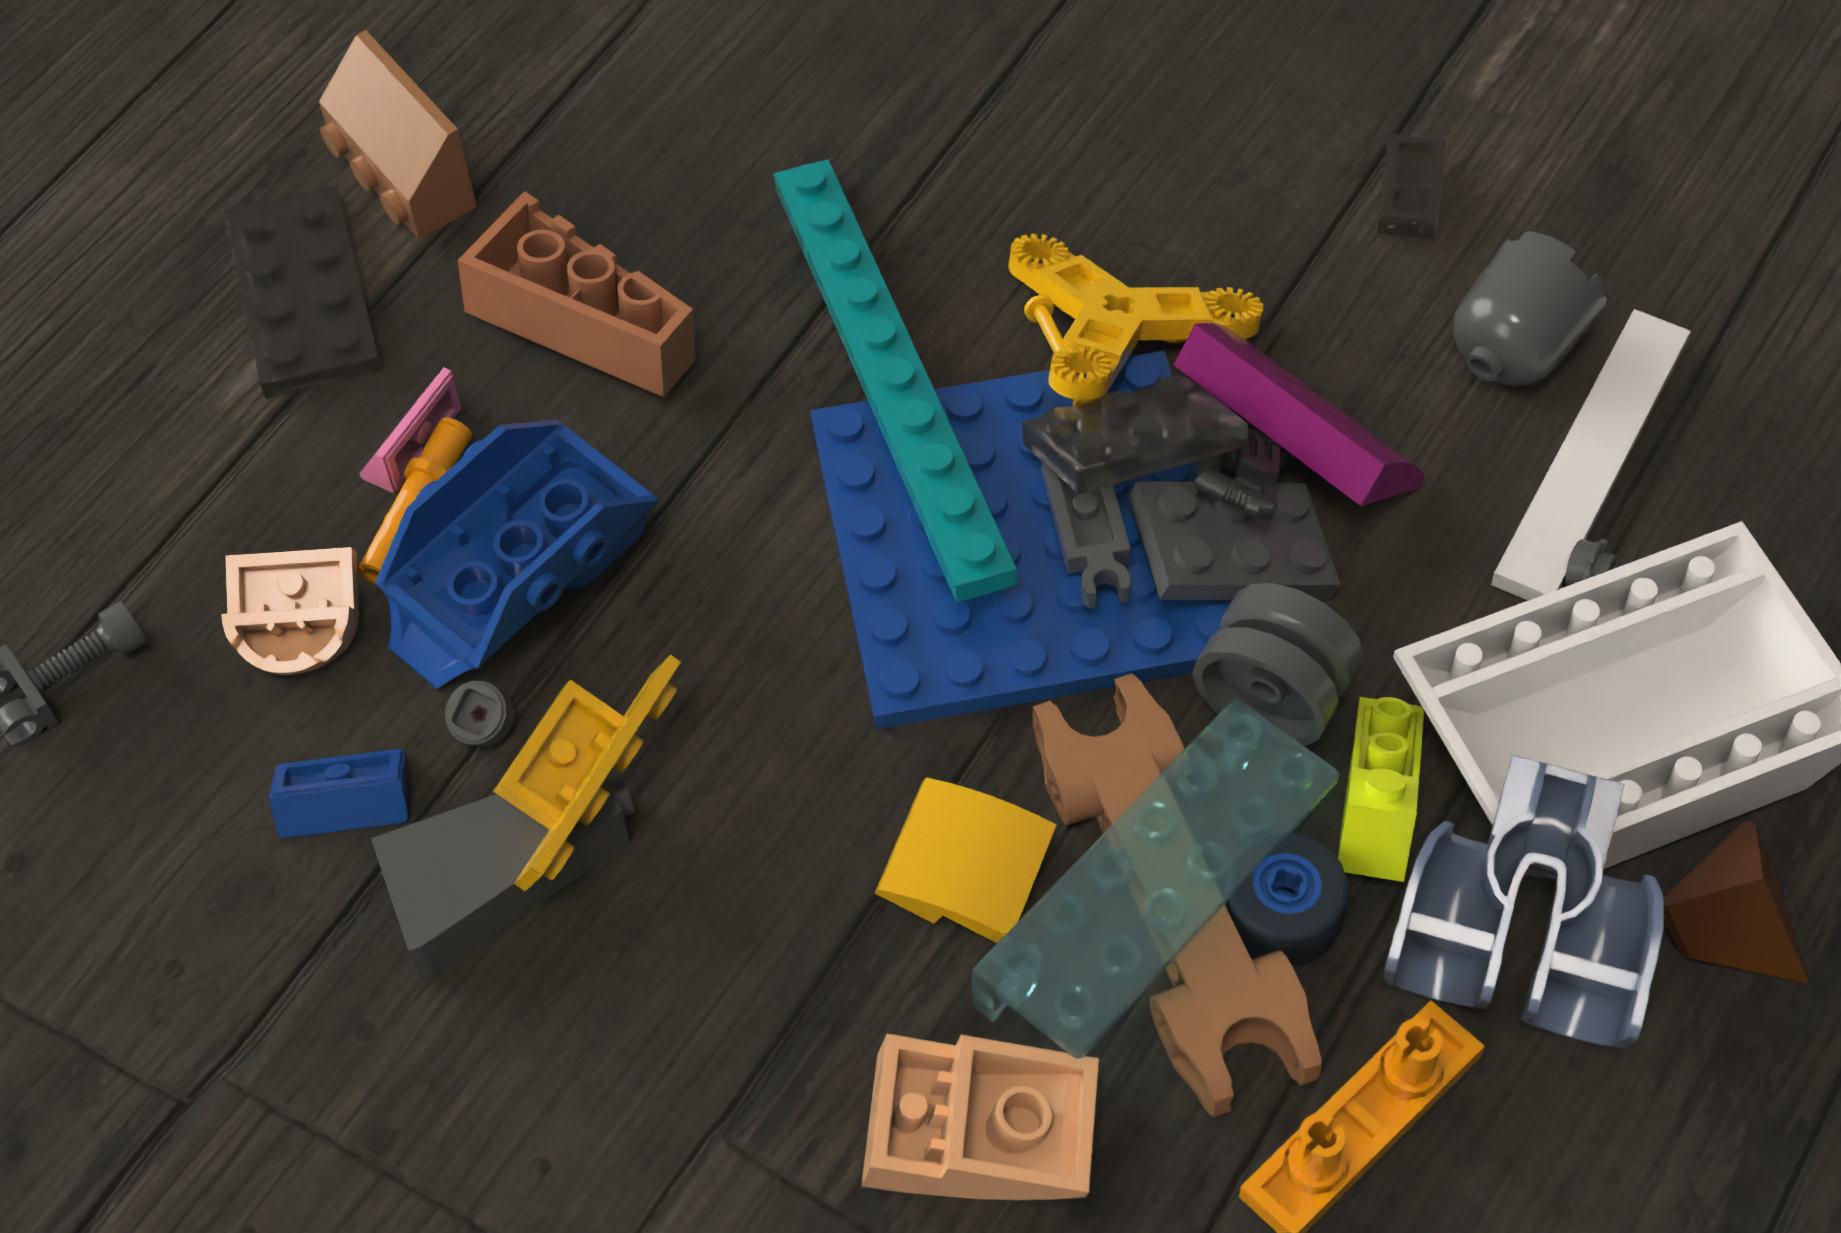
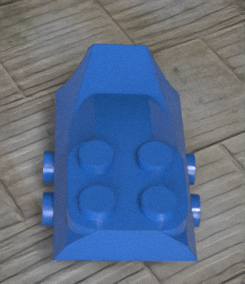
[375,419,660,689]

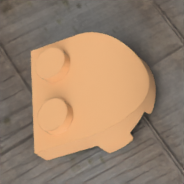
[221,547,359,675]

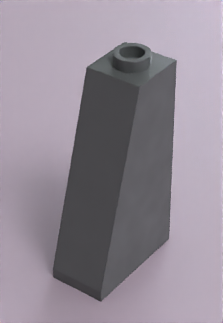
[371,775,635,981]

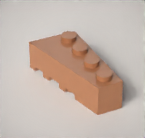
[458,191,695,397]

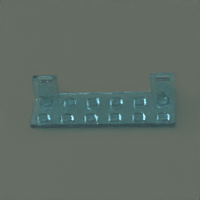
[972,697,1339,1059]

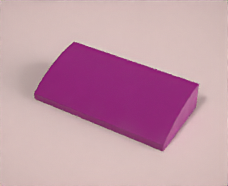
[1174,323,1425,506]

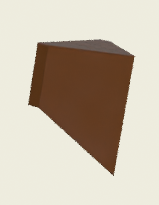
[1663,820,1810,984]

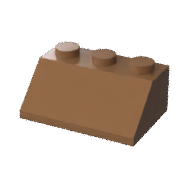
[319,30,477,240]

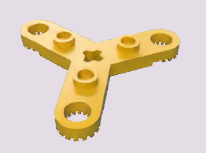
[1008,234,1264,400]

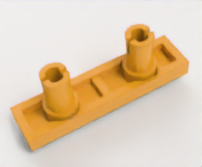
[1239,1000,1485,1233]

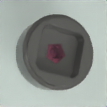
[445,681,514,748]

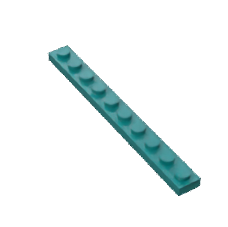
[774,159,1017,603]

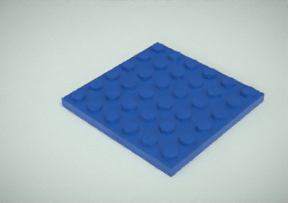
[810,351,1232,729]

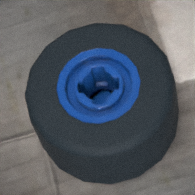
[1223,831,1349,966]

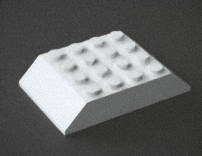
[1393,521,1841,879]

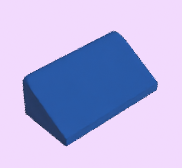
[269,749,409,838]

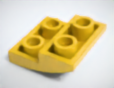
[875,778,1057,946]

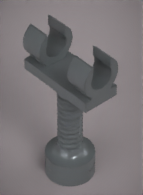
[0,600,148,746]

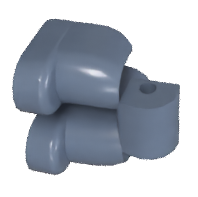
[1383,755,1664,1049]

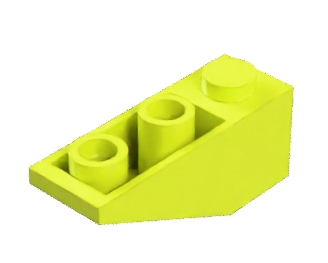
[1338,697,1424,882]

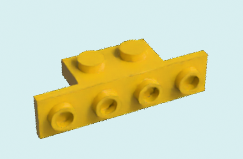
[493,654,681,891]

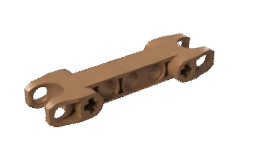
[1032,673,1322,1118]

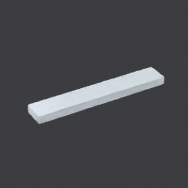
[1491,309,1691,600]

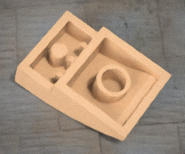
[861,1034,1099,1200]

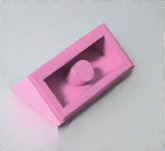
[359,368,462,493]

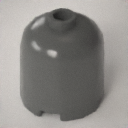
[1453,231,1607,387]

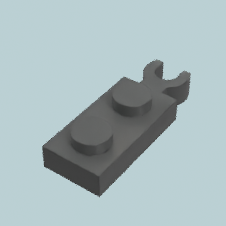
[1041,448,1131,608]

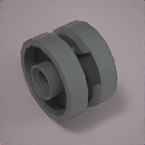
[1192,583,1364,747]

